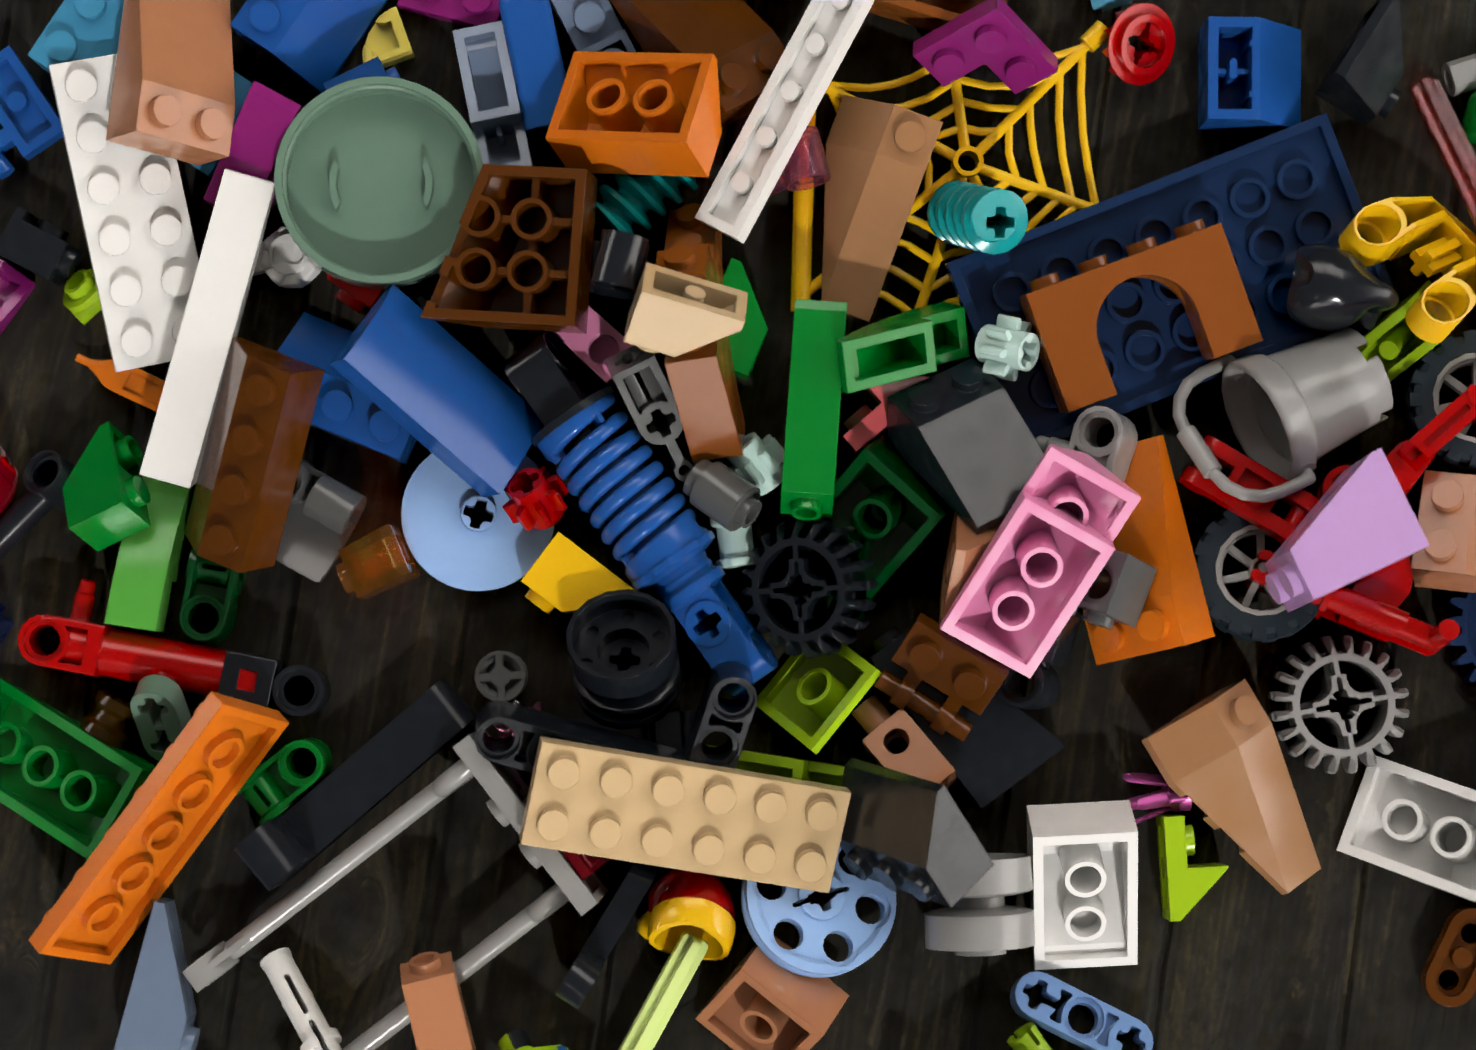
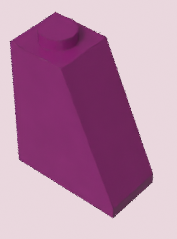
[204,80,303,208]

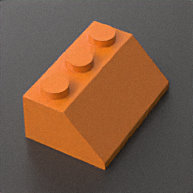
[545,51,722,177]

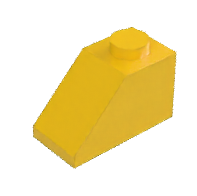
[521,532,636,615]

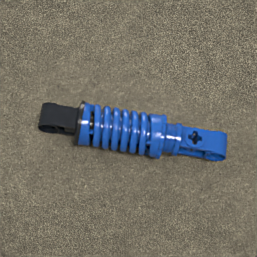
[503,331,778,696]

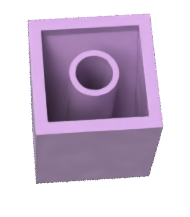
[1265,448,1430,613]

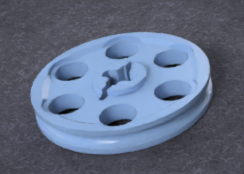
[741,846,897,978]

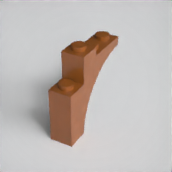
[656,203,746,462]

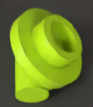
[63,268,101,325]

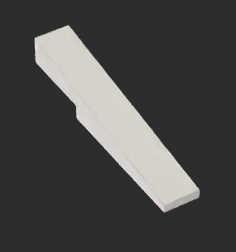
[139,168,275,488]

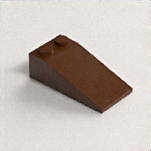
[610,0,785,128]

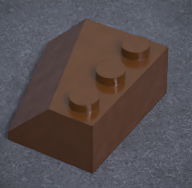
[420,164,598,334]

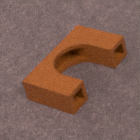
[1018,218,1263,413]

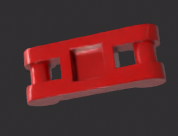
[1179,435,1319,544]

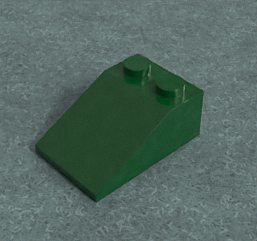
[785,434,953,612]

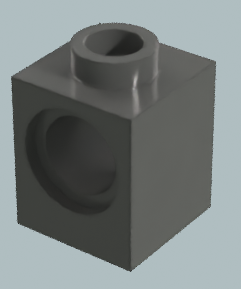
[1078,550,1157,630]

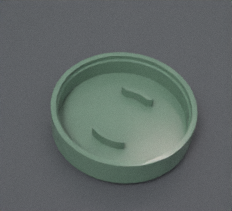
[274,76,483,289]

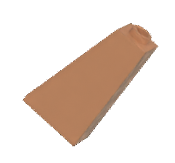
[400,951,476,1050]

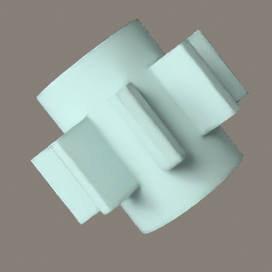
[975,314,1040,382]
[726,432,784,496]

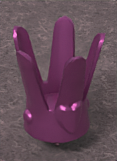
[1122,772,1193,824]

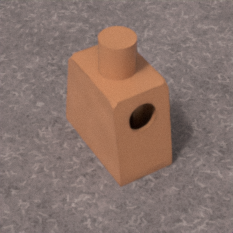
[852,695,957,789]

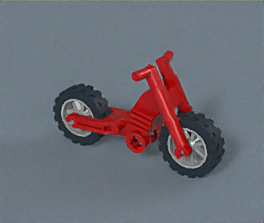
[1194,330,1476,656]

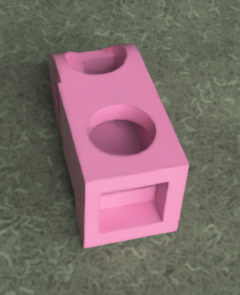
[553,305,634,389]

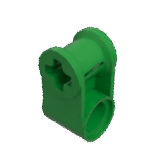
[237,737,333,825]

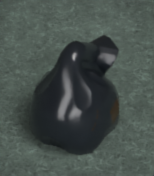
[1287,244,1399,333]

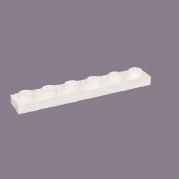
[694,0,875,244]

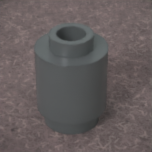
[683,459,762,532]

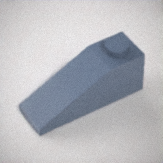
[114,897,200,1050]

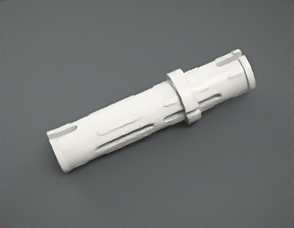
[260,947,342,1050]

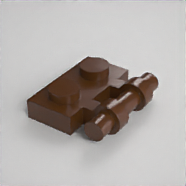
[874,613,1010,742]

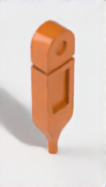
[75,353,165,412]

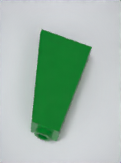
[780,299,847,521]

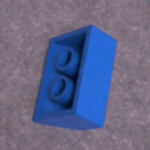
[230,0,389,93]
[277,312,417,465]

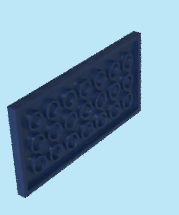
[944,113,1400,439]

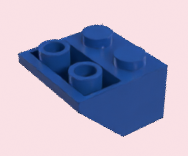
[1197,16,1301,132]

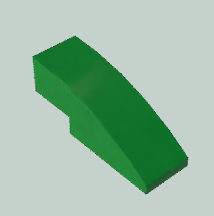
[837,302,970,394]

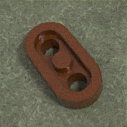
[1421,907,1476,1007]

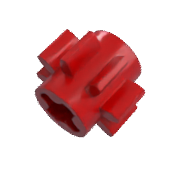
[502,466,568,532]

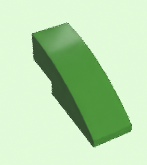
[104,475,193,632]

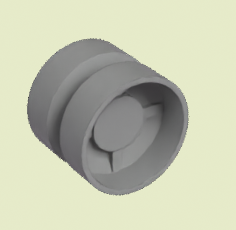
[924,853,1035,957]

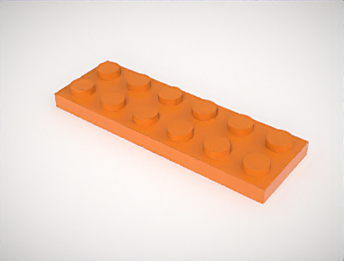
[29,691,289,965]

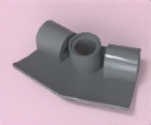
[195,459,367,582]

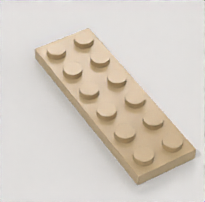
[519,736,851,893]

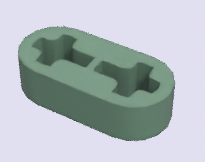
[130,674,191,761]

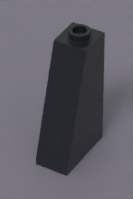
[868,625,1065,809]

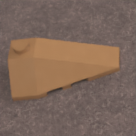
[821,95,943,322]
[1141,679,1321,895]

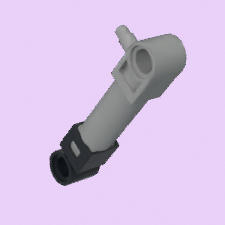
[997,406,1138,711]

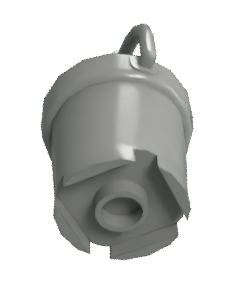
[1173,327,1393,503]

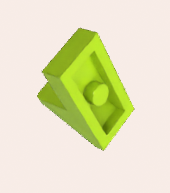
[1156,813,1229,922]

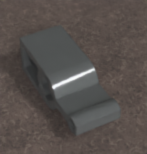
[604,345,694,482]

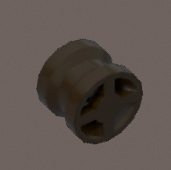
[79,689,136,750]

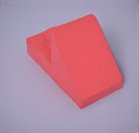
[841,376,929,456]

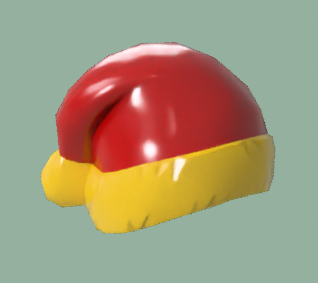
[637,869,736,961]

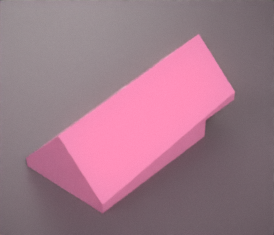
[939,444,1141,678]

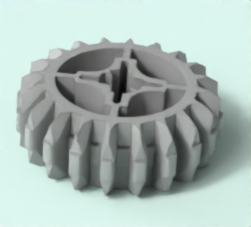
[1268,635,1410,774]

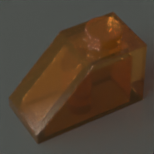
[336,524,421,600]

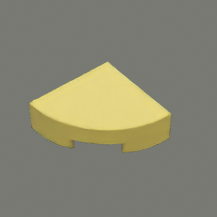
[362,6,415,68]

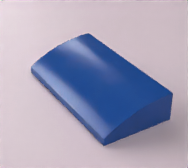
[329,284,542,497]

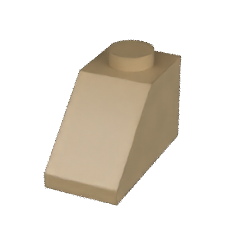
[624,262,748,357]

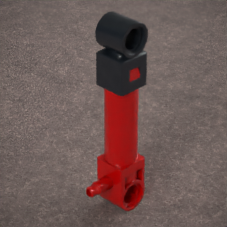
[18,579,331,716]

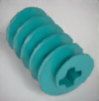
[596,174,699,233]
[927,180,1028,255]

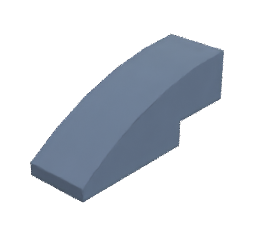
[452,20,534,166]

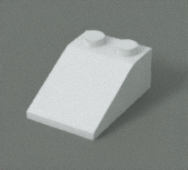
[1336,755,1476,903]
[1026,800,1138,970]

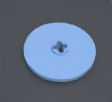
[401,453,554,592]

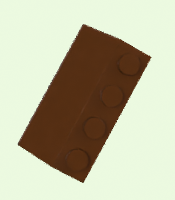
[184,337,325,573]

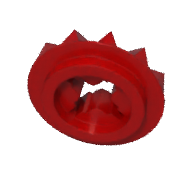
[1101,3,1175,85]

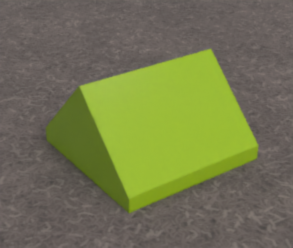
[756,644,882,755]

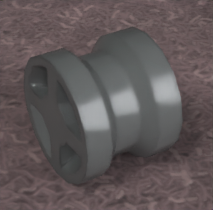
[474,650,529,701]

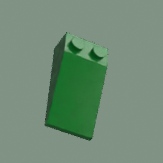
[0,677,156,859]

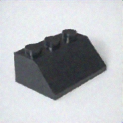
[840,758,994,908]

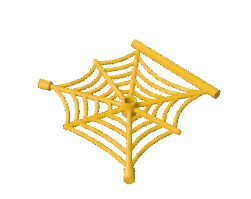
[790,20,1109,313]

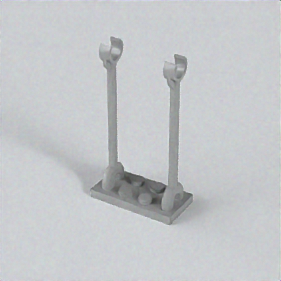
[182,730,609,1050]

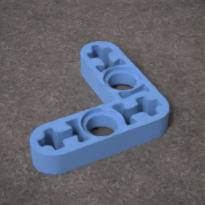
[1010,971,1154,1050]

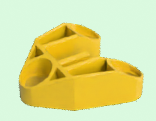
[1338,196,1476,344]

